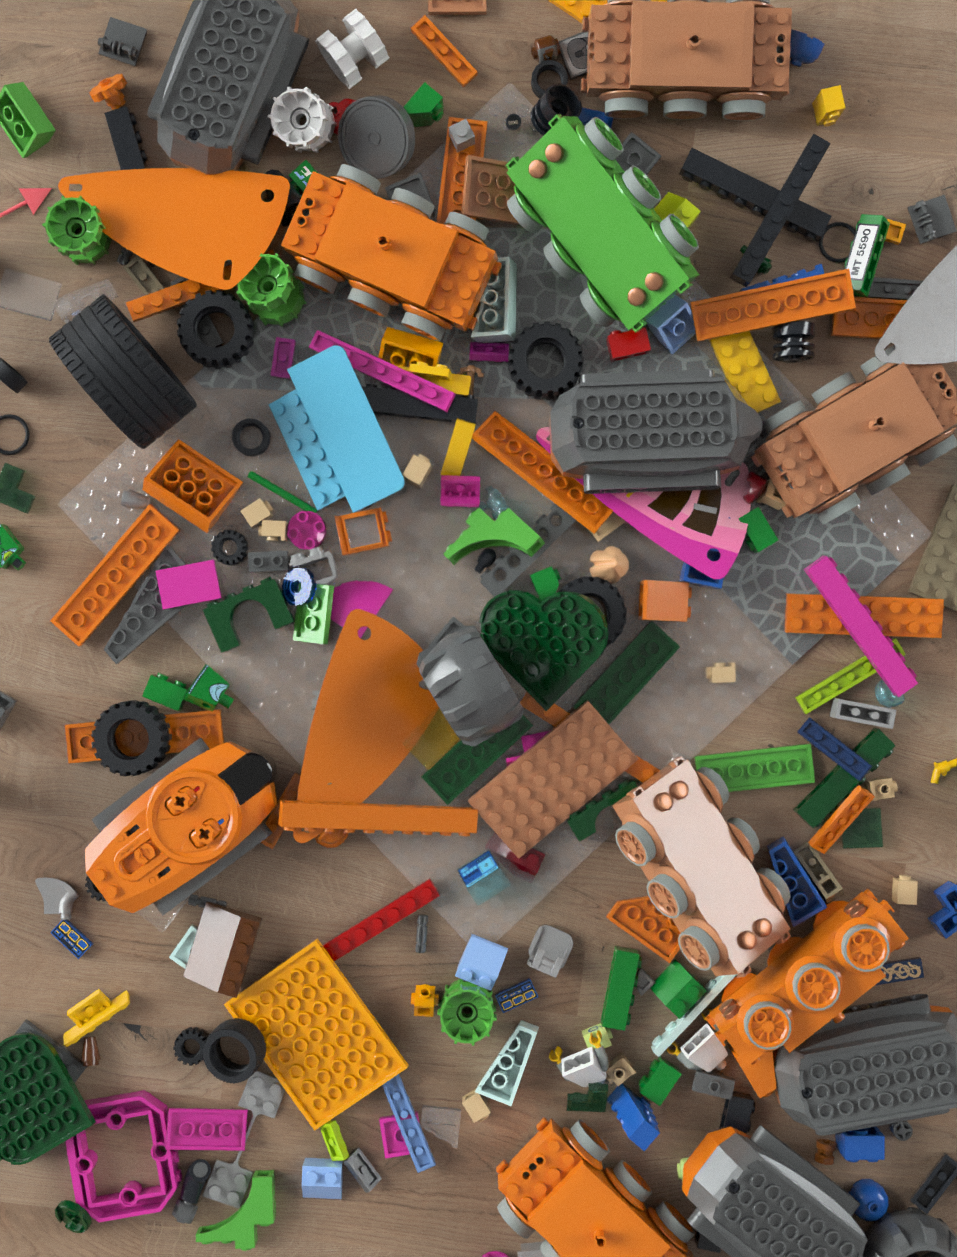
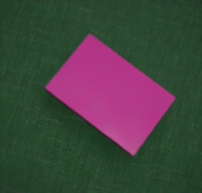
[156,560,222,609]

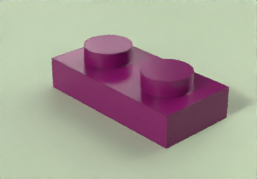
[270,337,296,380]
[469,342,509,362]

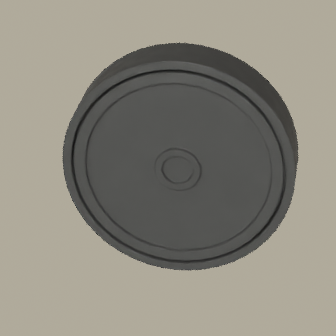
[338,95,415,179]

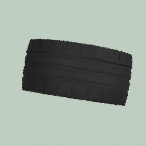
[203,1018,266,1084]

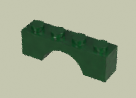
[566,779,637,842]

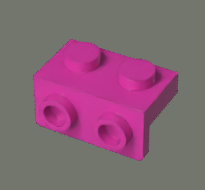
[440,475,480,508]

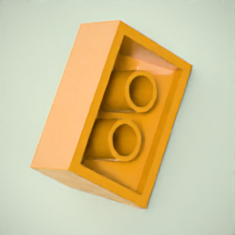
[378,326,444,367]

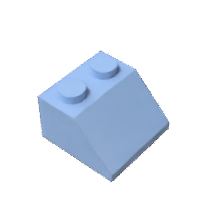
[645,295,696,354]
[455,934,508,991]
[302,1158,344,1199]

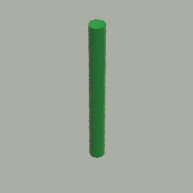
[247,471,318,513]

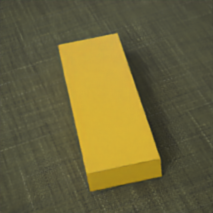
[440,418,476,476]

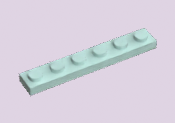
[651,974,737,1057]

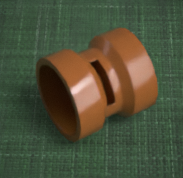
[814,1139,836,1165]

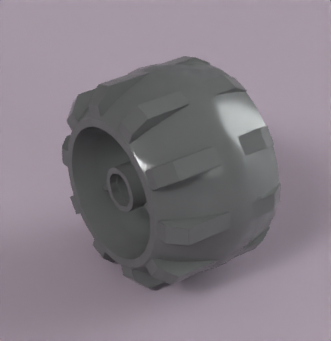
[416,626,525,747]
[863,1207,957,1257]

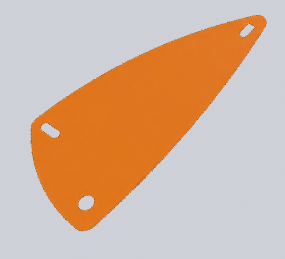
[58,168,290,290]
[293,609,439,843]

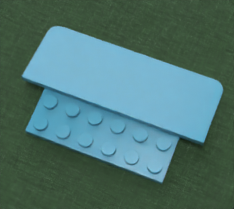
[269,345,405,513]

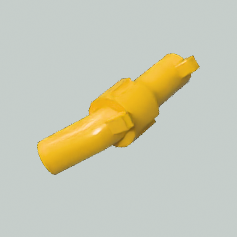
[930,758,957,784]

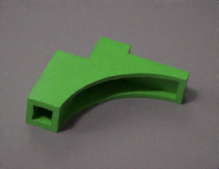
[443,508,545,565]
[196,1170,276,1251]

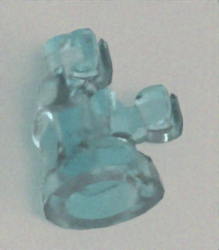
[479,485,511,519]

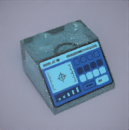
[457,849,511,906]

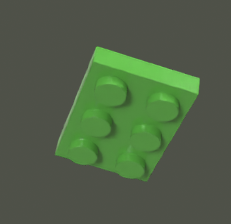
[293,582,334,645]

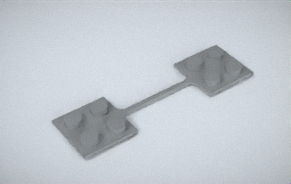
[203,1070,285,1208]

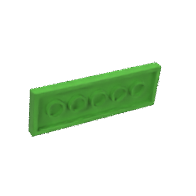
[694,743,815,792]

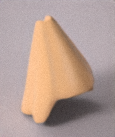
[589,546,629,584]

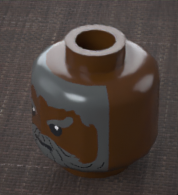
[531,35,561,63]

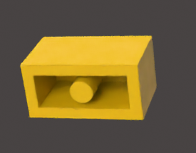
[812,85,846,127]

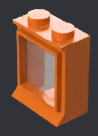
[334,507,392,556]

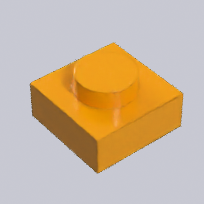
[885,219,906,245]

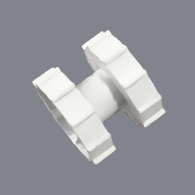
[315,9,390,89]
[268,87,338,153]

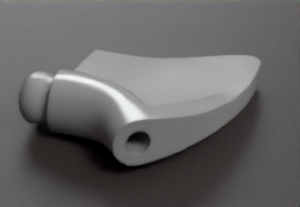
[35,878,79,920]

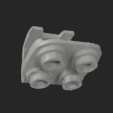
[289,547,338,585]
[527,925,573,978]

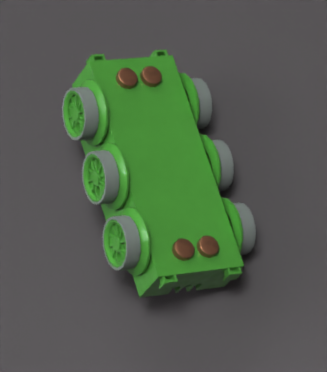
[505,114,700,333]

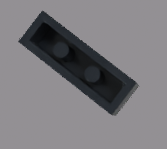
[910,1153,957,1214]

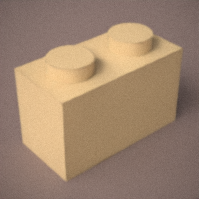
[403,454,432,489]

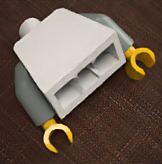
[667,1008,728,1072]
[549,1030,609,1087]

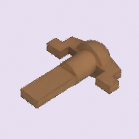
[457,365,484,395]

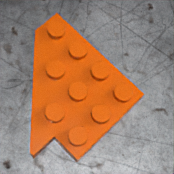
[606,896,681,963]

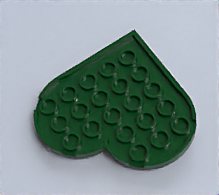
[479,590,608,711]
[0,1032,96,1165]

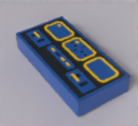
[50,920,93,959]
[495,978,538,1013]

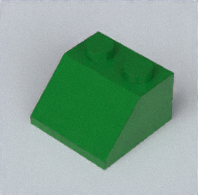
[403,82,444,127]
[650,959,706,1019]

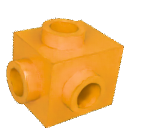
[411,984,439,1017]

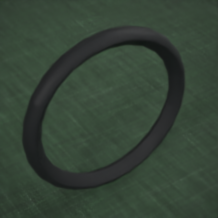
[819,222,856,263]
[0,414,30,455]

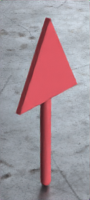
[0,188,52,218]

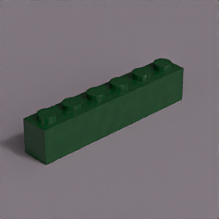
[793,728,896,828]

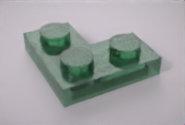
[0,463,36,514]
[566,1082,608,1112]

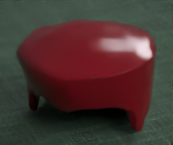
[743,471,767,504]

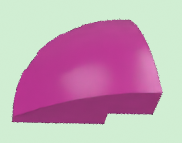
[331,580,393,639]

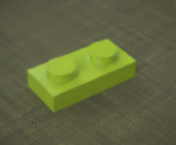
[320,1120,350,1161]

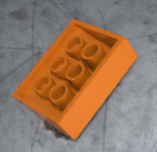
[142,439,243,533]

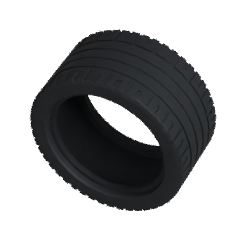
[49,294,197,449]

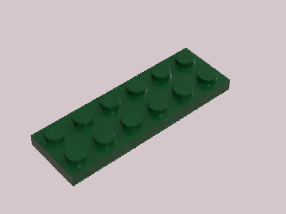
[572,621,680,724]
[421,715,533,805]

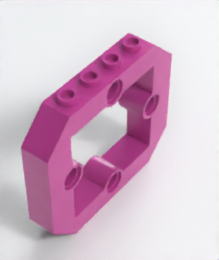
[65,1090,182,1222]

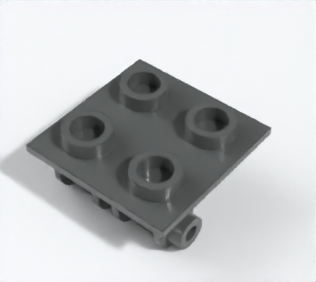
[98,17,147,66]
[908,195,957,244]

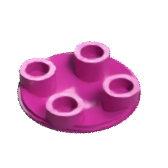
[287,511,326,550]

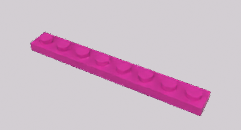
[309,330,456,412]

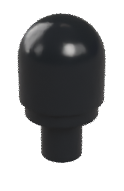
[474,548,496,574]

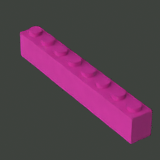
[803,556,918,697]

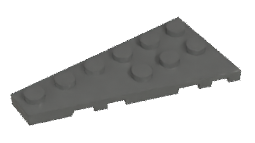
[103,545,186,664]

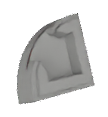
[636,968,655,996]

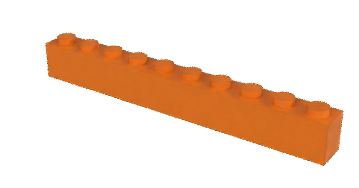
[278,800,478,836]

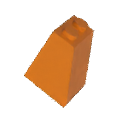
[638,580,692,622]
[729,1046,777,1098]

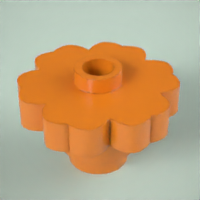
[89,74,127,110]

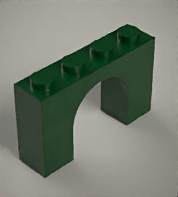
[203,577,295,653]

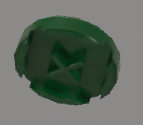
[55,1200,92,1233]

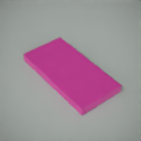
[165,1108,248,1151]

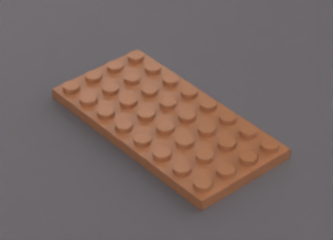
[468,700,639,859]

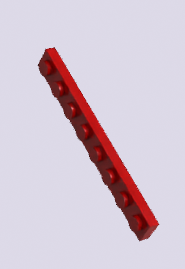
[323,878,440,961]

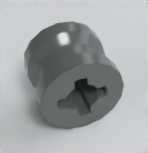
[889,1121,913,1141]

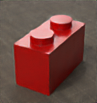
[606,327,651,362]

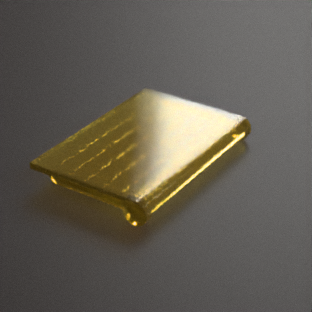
[401,706,460,770]

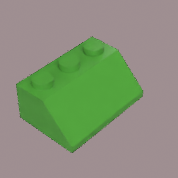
[0,82,56,158]

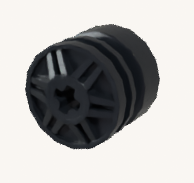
[530,84,582,136]
[773,321,815,363]

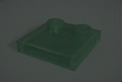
[842,807,883,849]

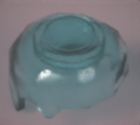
[875,680,905,708]

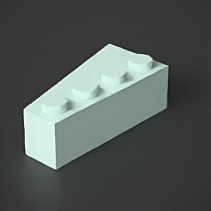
[471,257,517,343]
[475,1020,539,1106]

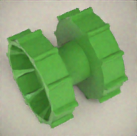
[42,196,111,265]
[236,253,306,327]
[437,979,497,1046]

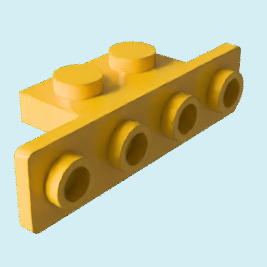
[396,362,472,396]
[63,989,130,1047]

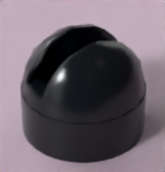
[505,114,521,131]

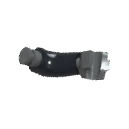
[172,1159,211,1224]

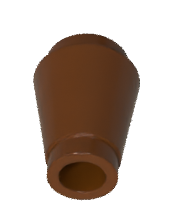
[81,1036,101,1066]

